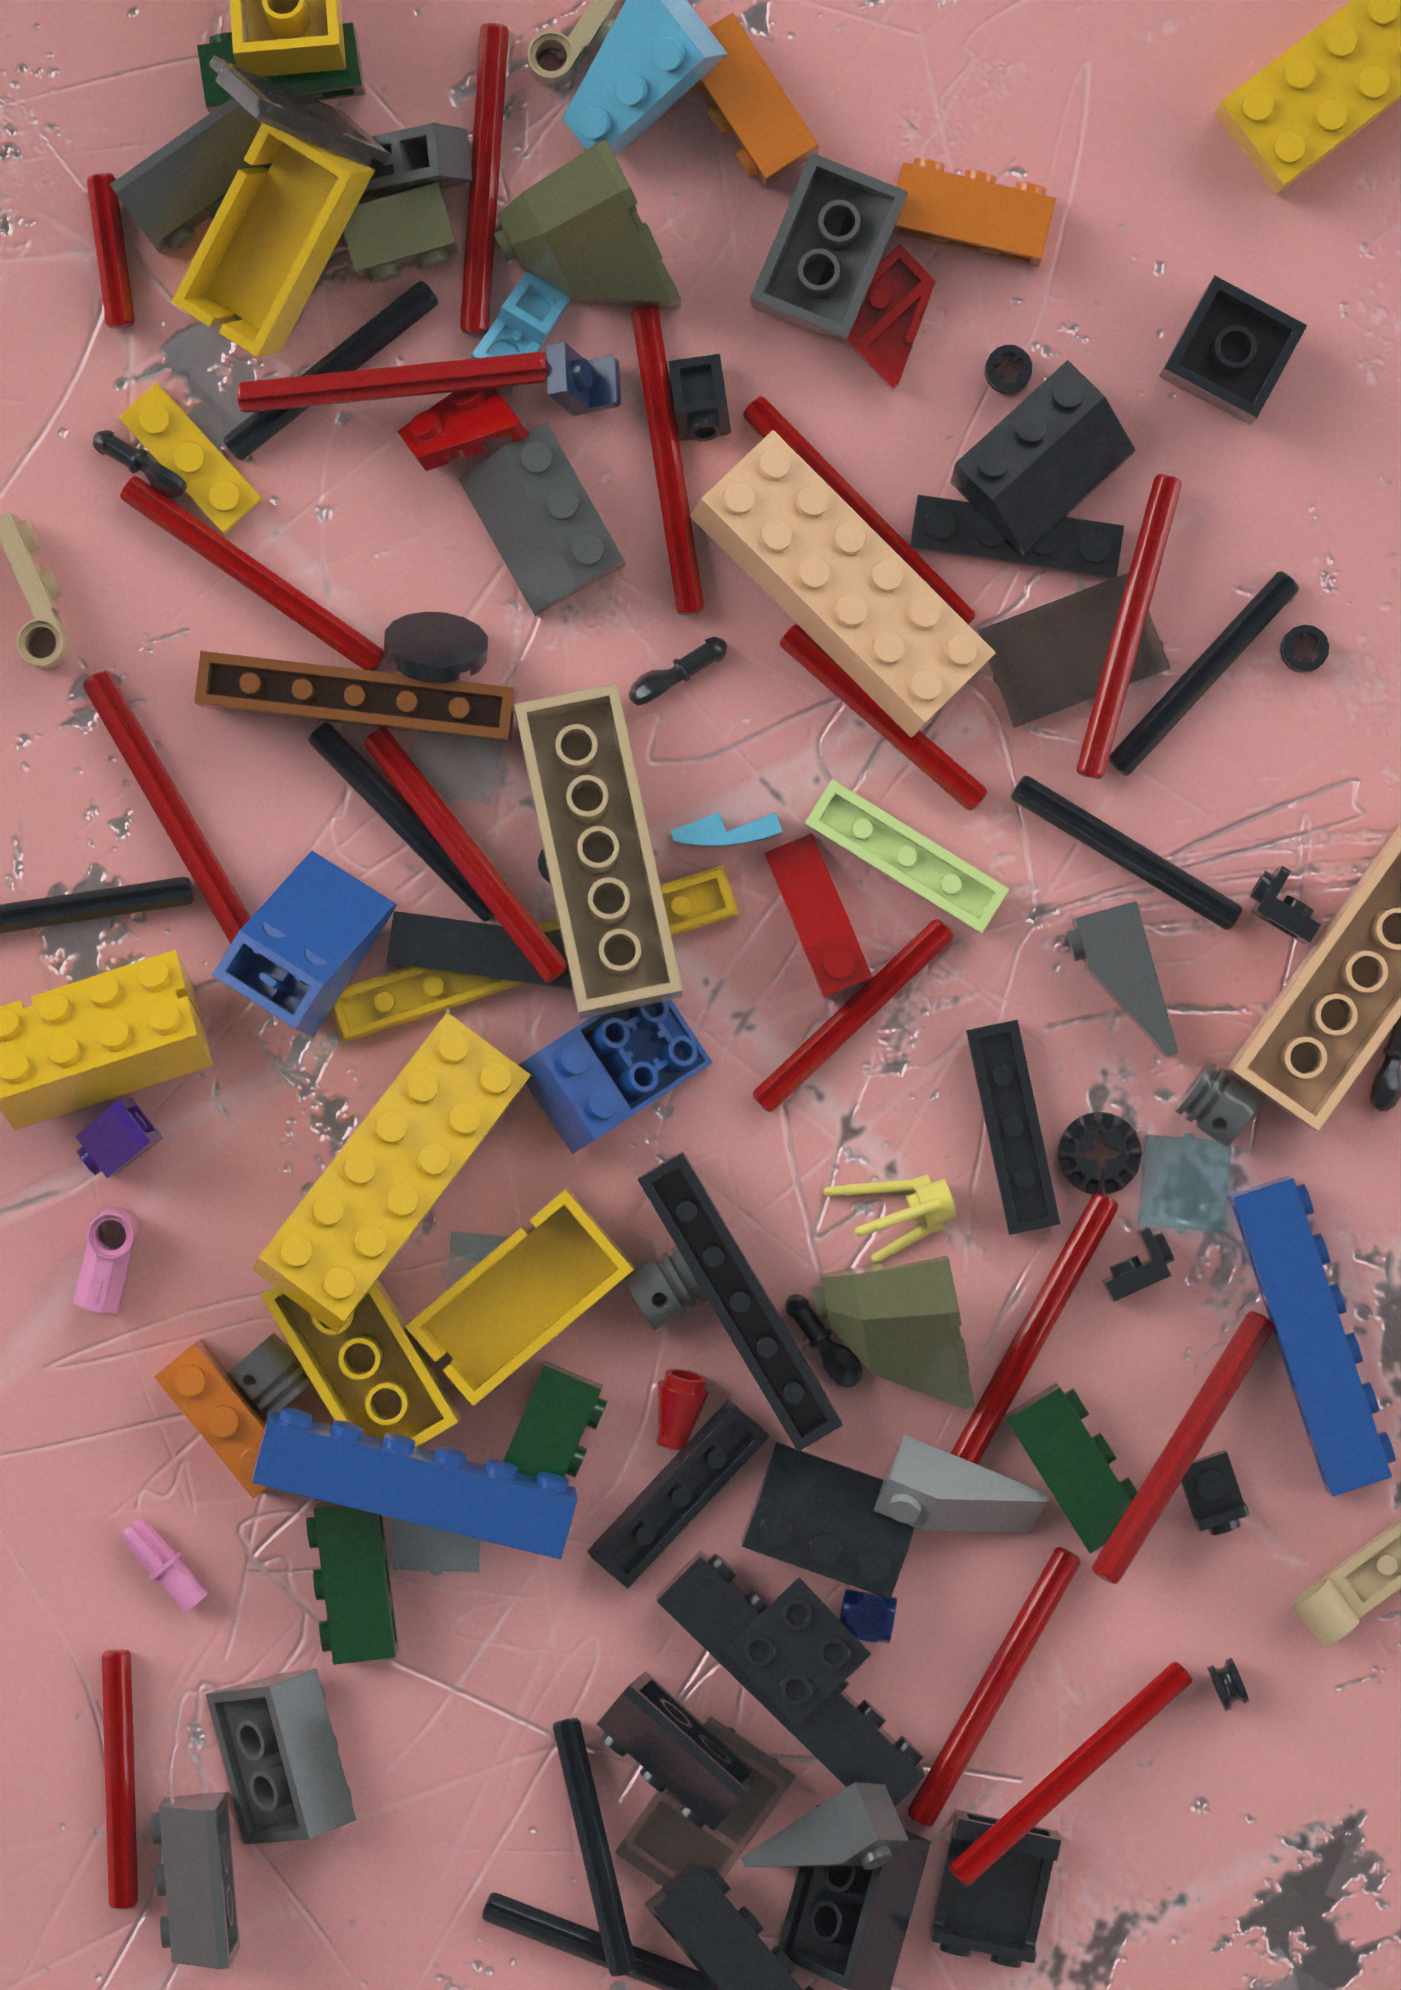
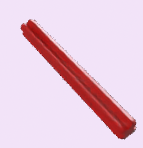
[779,624,987,811]
[753,919,954,1112]
[102,1649,138,1909]

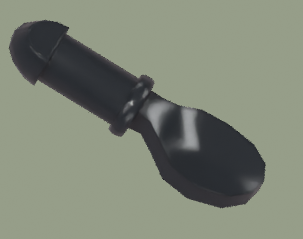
[93,430,187,498]
[629,637,727,706]
[1370,1016,1401,1112]
[785,1294,862,1388]

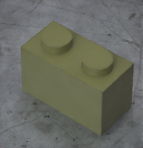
[343,182,459,283]

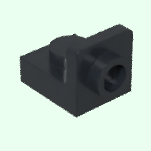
[668,354,731,441]
[1249,866,1321,944]
[1102,1227,1175,1302]
[1181,1450,1250,1535]

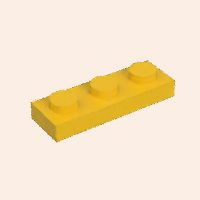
[118,382,263,535]

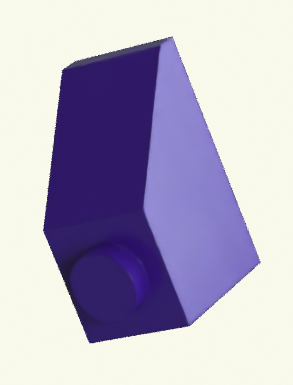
[76,1097,163,1178]

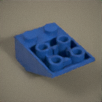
[212,851,397,1037]
[518,1000,713,1154]

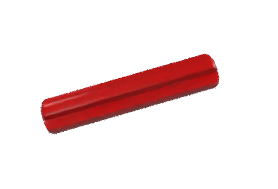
[87,173,135,329]

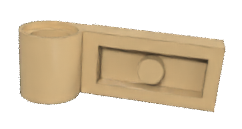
[527,0,626,88]
[0,512,71,669]
[1291,1518,1401,1648]

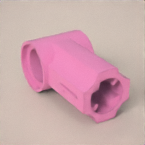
[73,1207,139,1314]

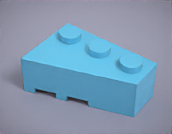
[562,0,728,156]

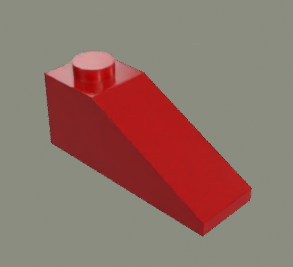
[764,833,873,997]

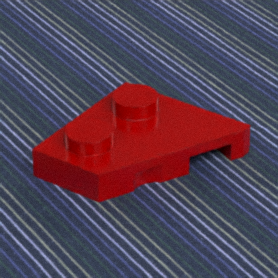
[844,244,936,391]
[397,388,529,471]

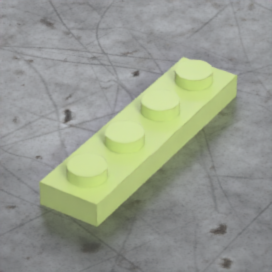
[804,779,1009,934]

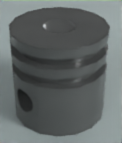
[1174,1061,1262,1147]
[624,1246,708,1331]
[228,1333,312,1418]

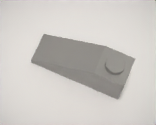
[874,1435,1049,1533]

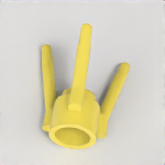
[823,1174,957,1263]

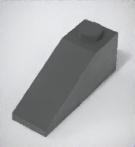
[335,123,473,199]
[1066,901,1179,1056]
[741,1782,909,1870]

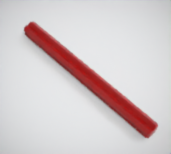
[460,23,509,335]
[631,305,704,615]
[237,352,547,413]
[743,396,975,625]
[1076,474,1182,779]
[120,476,384,671]
[83,670,251,944]
[364,727,568,983]
[951,1193,1118,1465]
[1092,1311,1274,1585]
[908,1547,1081,1827]
[949,1661,1193,1887]

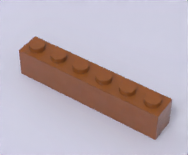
[194,651,517,743]

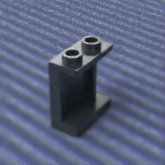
[930,1809,1061,1968]

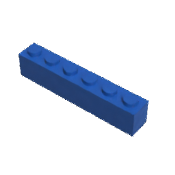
[1228,1176,1396,1497]
[252,1407,578,1560]

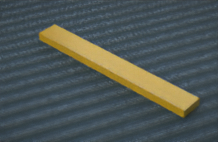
[332,865,739,1043]

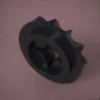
[1058,1112,1142,1195]

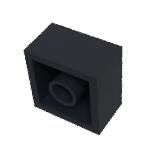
[1159,275,1307,425]

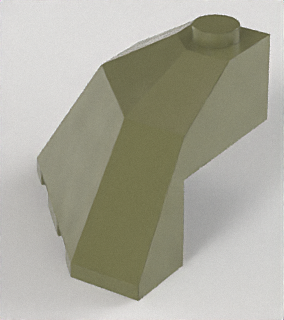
[494,139,681,310]
[812,1256,975,1409]

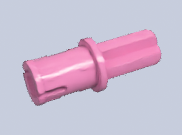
[121,1518,210,1614]

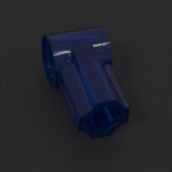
[839,1589,897,1644]

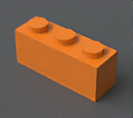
[691,12,819,187]
[892,158,1056,267]
[154,1339,267,1499]

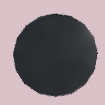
[384,611,488,683]

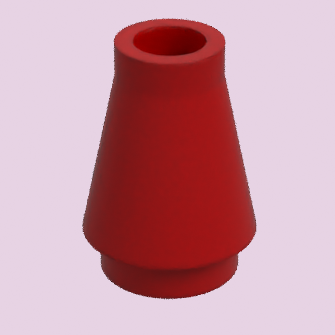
[656,1369,709,1450]

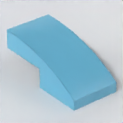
[470,271,571,392]
[670,812,783,847]

